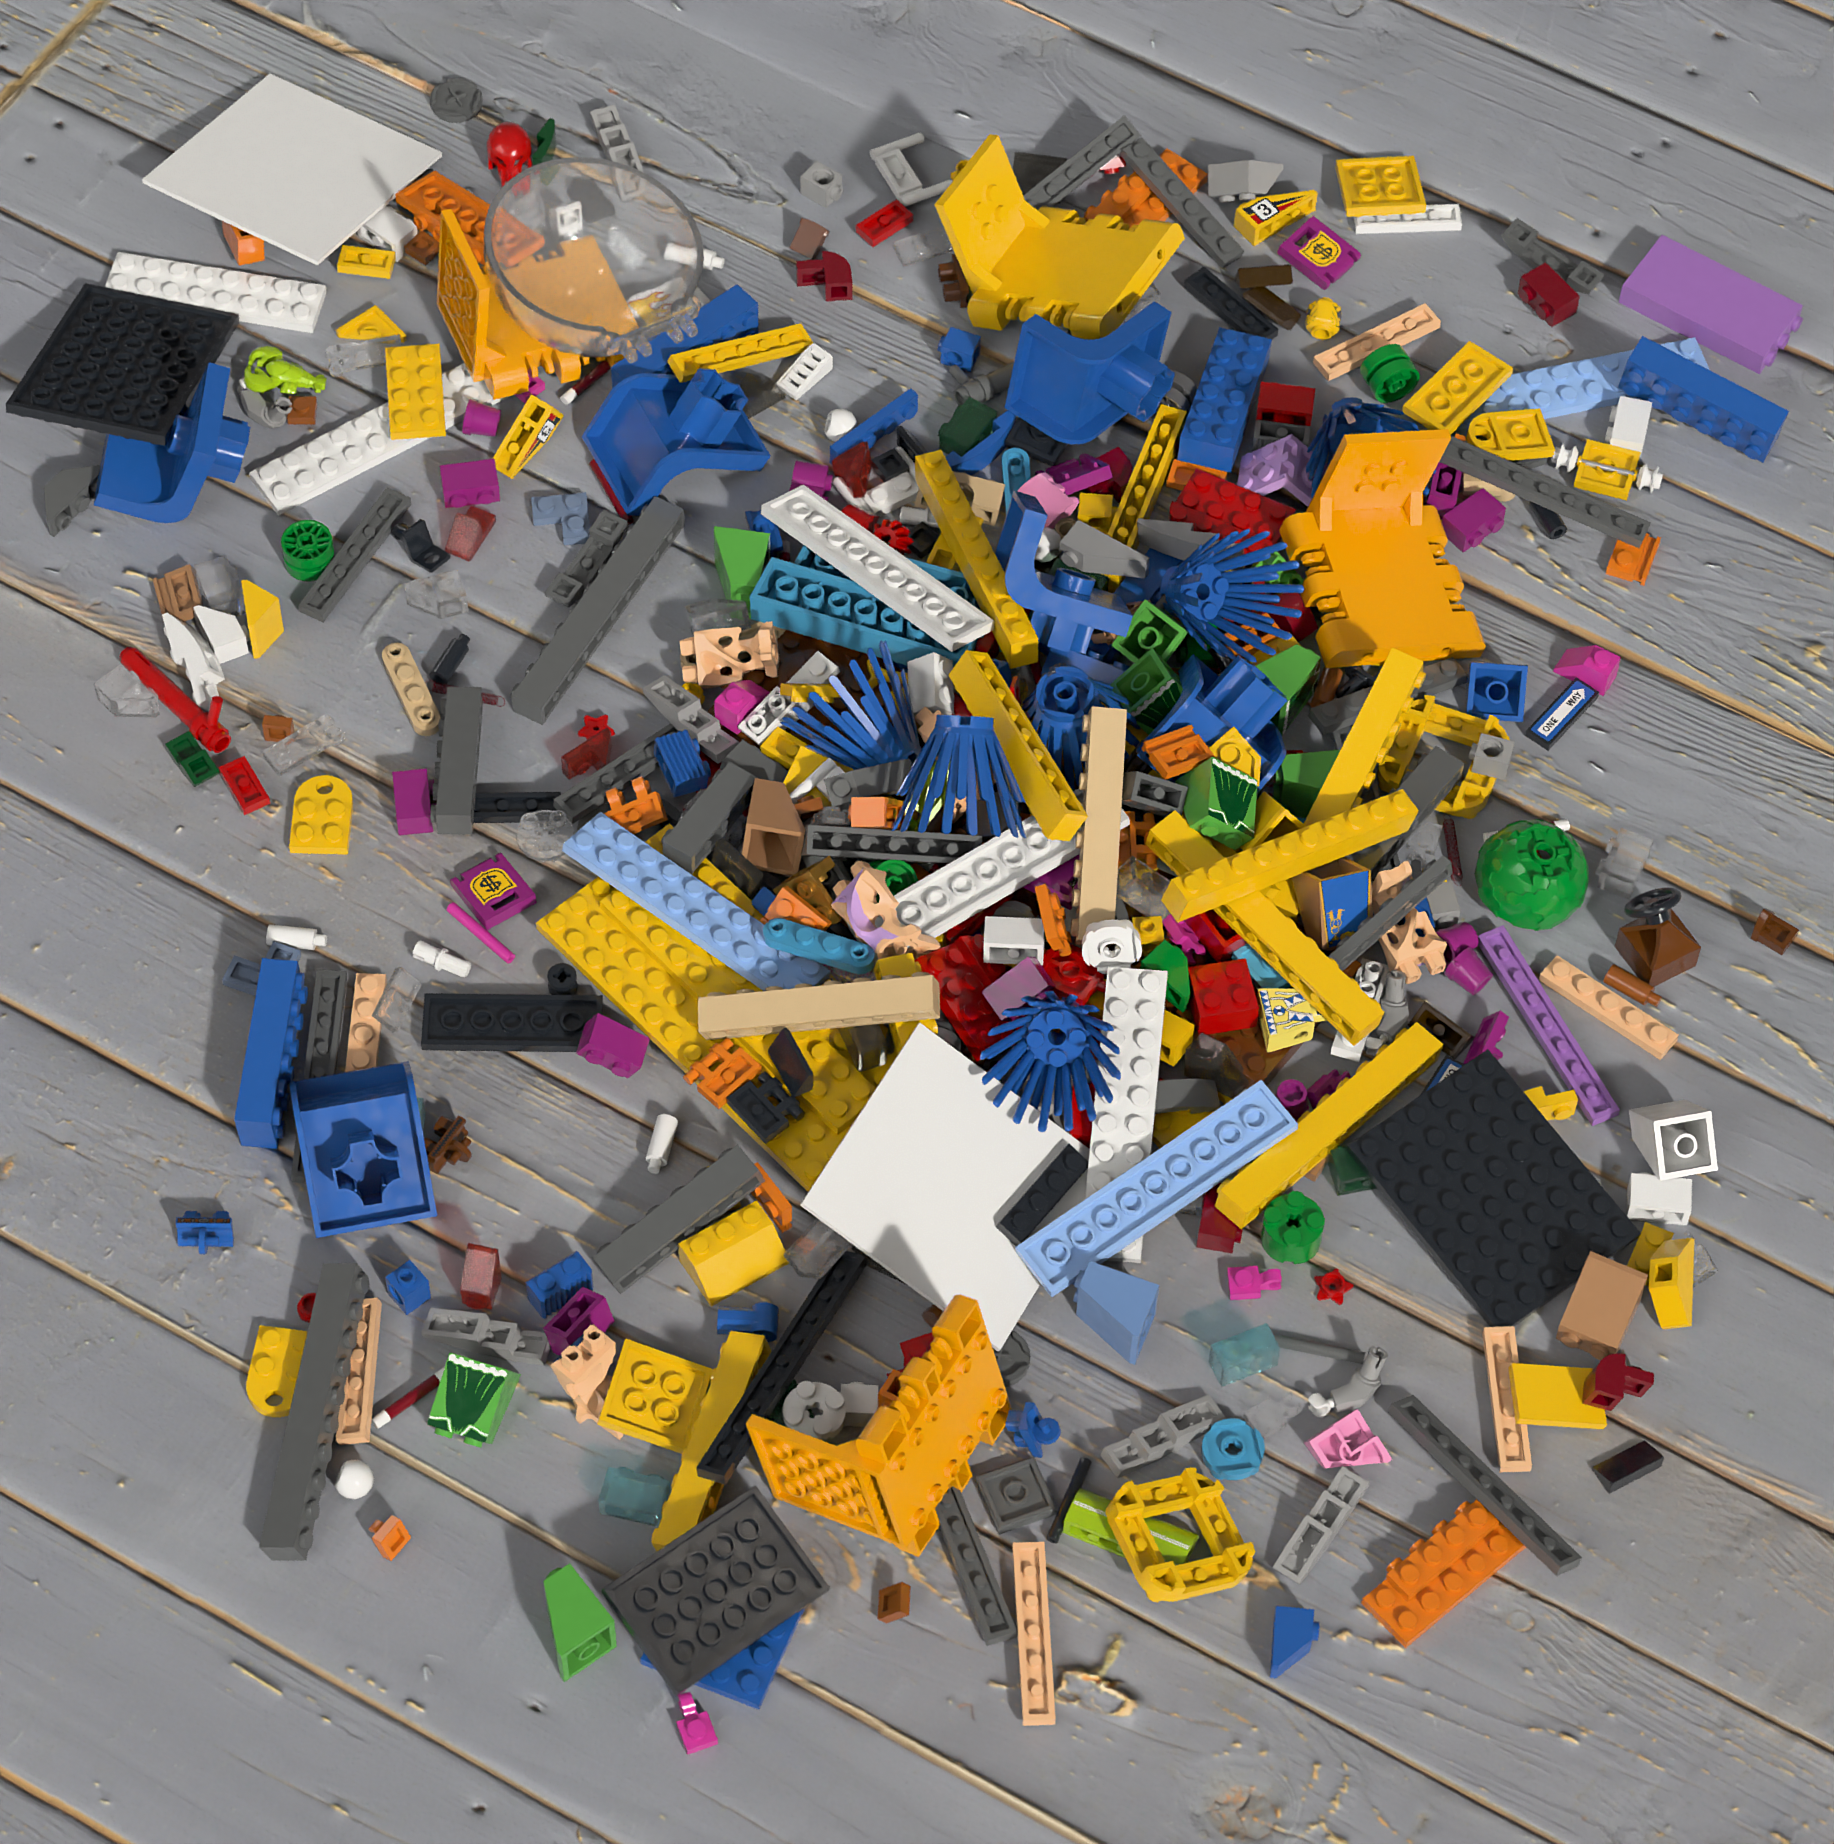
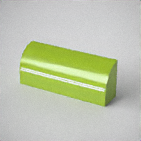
[1063,1488,1199,1565]

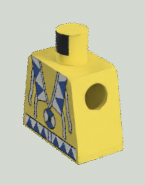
[1257,988,1327,1052]

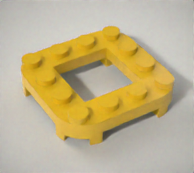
[1377,695,1509,819]
[1105,1468,1255,1602]

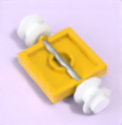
[1552,439,1663,501]

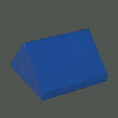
[1466,661,1528,722]

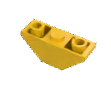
[1649,1238,1695,1329]

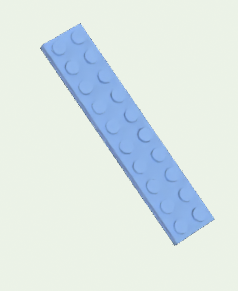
[1453,337,1710,437]
[562,812,831,991]
[1015,1080,1298,1297]

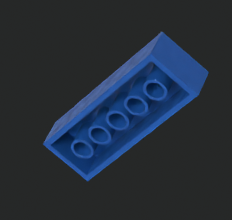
[611,284,759,389]
[1177,327,1272,473]
[1618,336,1789,463]
[234,958,308,1149]

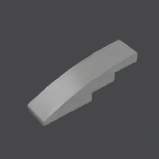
[590,105,650,197]
[1137,518,1245,571]
[642,675,739,764]
[421,1307,551,1366]
[1100,1394,1226,1479]
[1273,1466,1370,1585]

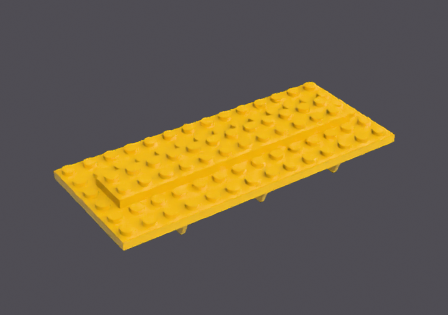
[536,824,897,1192]

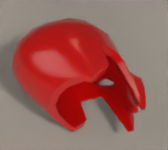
[487,121,532,190]

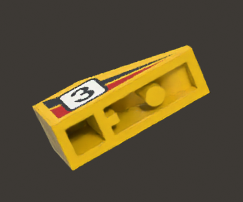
[1234,190,1318,246]
[492,394,564,479]

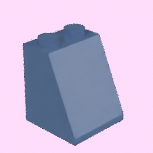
[1073,1261,1159,1365]

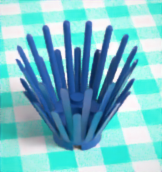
[1306,397,1436,498]
[1160,529,1304,662]
[780,640,922,770]
[1022,666,1141,791]
[891,715,1027,839]
[980,991,1121,1132]

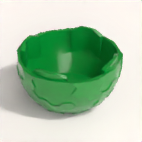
[1474,819,1589,931]

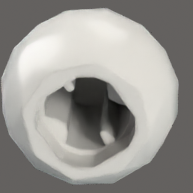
[824,409,858,442]
[1035,527,1061,562]
[335,1460,374,1499]

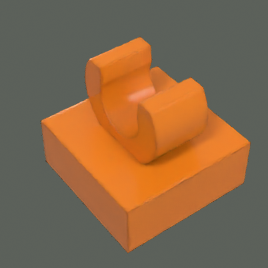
[369,1515,411,1561]

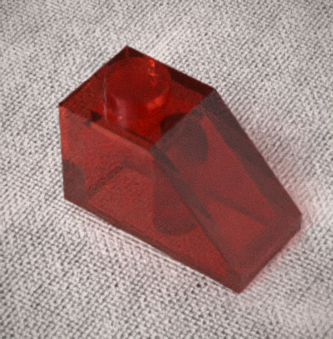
[460,1243,502,1310]

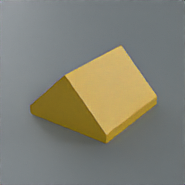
[241,580,284,659]

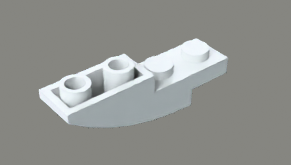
[162,612,225,711]
[738,651,840,745]
[1331,958,1389,1062]

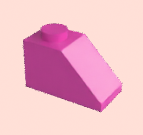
[1553,645,1621,696]
[714,680,770,735]

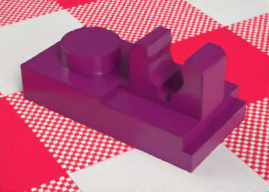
[1463,1010,1509,1064]

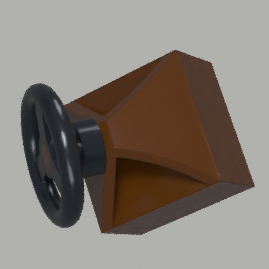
[1615,887,1701,987]

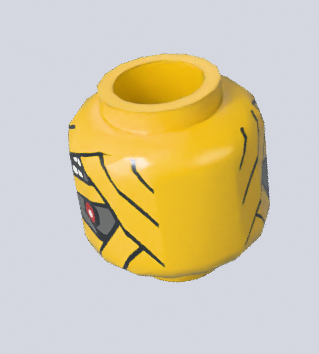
[1305,297,1342,340]

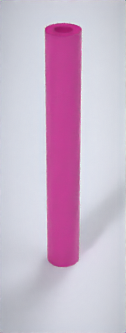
[446,902,515,964]

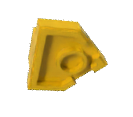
[1209,726,1261,787]

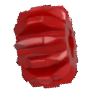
[871,519,914,555]

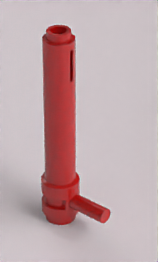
[119,646,231,753]

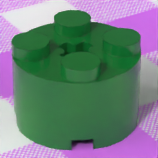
[1261,1191,1325,1264]

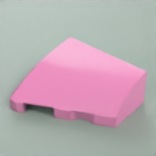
[1018,472,1079,529]
[1304,1409,1392,1469]

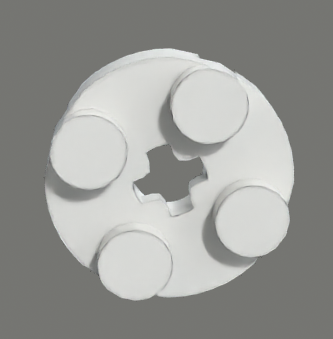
[1081,919,1142,974]
[783,1381,846,1440]

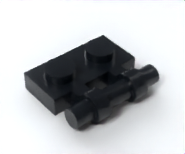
[727,1071,805,1144]

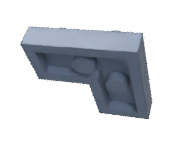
[531,492,590,546]
[222,941,301,996]

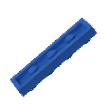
[830,388,918,469]

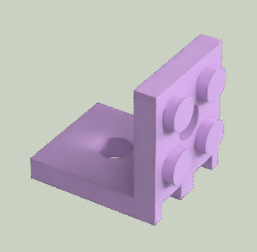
[1237,434,1327,507]

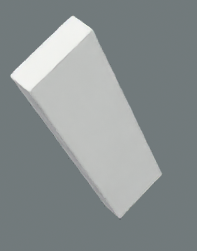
[1353,204,1462,234]

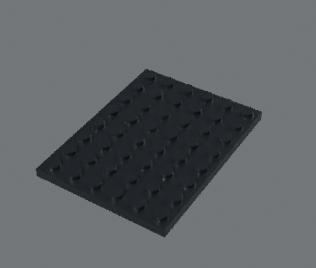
[6,283,239,446]
[1346,1049,1641,1327]

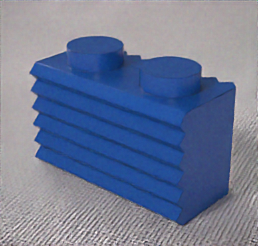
[654,729,711,797]
[525,1251,594,1319]

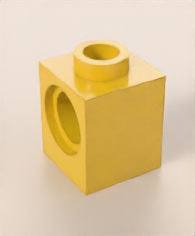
[1078,493,1118,531]
[1132,916,1164,961]

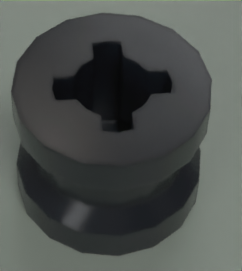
[547,963,578,995]

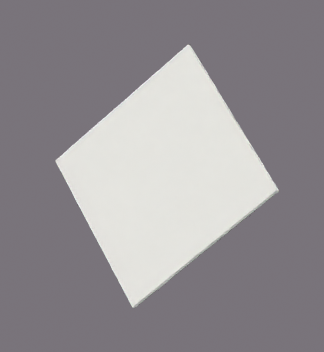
[142,73,442,265]
[800,1023,1090,1351]

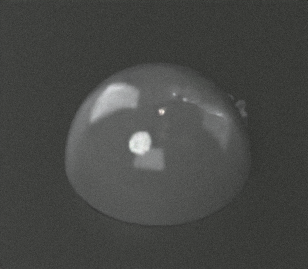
[483,157,704,364]

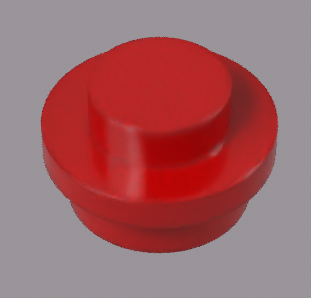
[297,1293,316,1323]

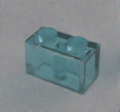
[1208,1323,1280,1387]
[598,1467,670,1527]

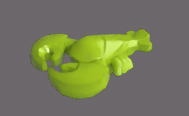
[244,346,327,394]

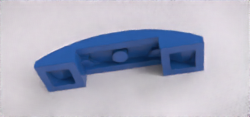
[945,410,1016,476]

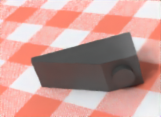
[824,758,914,813]

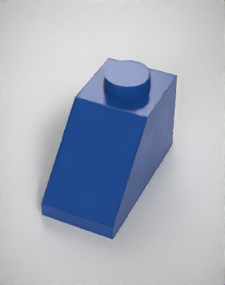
[1270,1606,1320,1678]

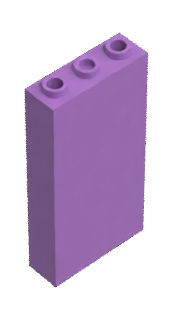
[1619,235,1803,374]

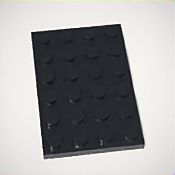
[601,1485,831,1697]

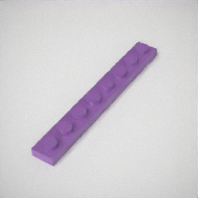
[1478,925,1620,1126]

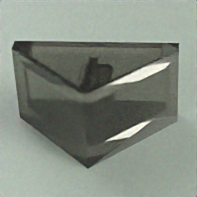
[739,373,786,419]

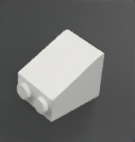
[1629,1099,1718,1181]

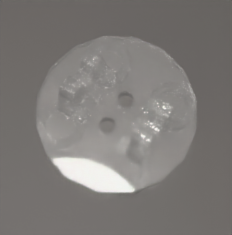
[516,810,574,863]

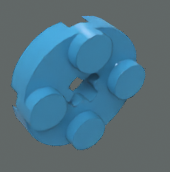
[1201,1418,1265,1480]

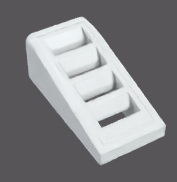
[776,343,833,401]

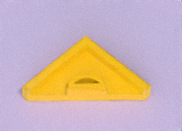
[336,305,407,343]

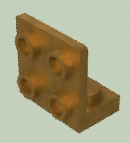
[773,856,843,927]

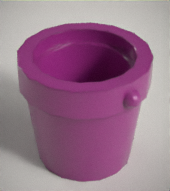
[462,399,501,437]
[1435,922,1479,967]
[1444,947,1493,995]
[1274,1079,1309,1122]

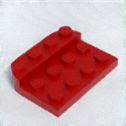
[1169,468,1296,568]
[914,934,1031,1062]

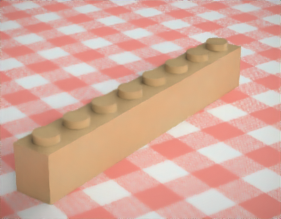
[1070,706,1127,947]
[698,972,940,1040]

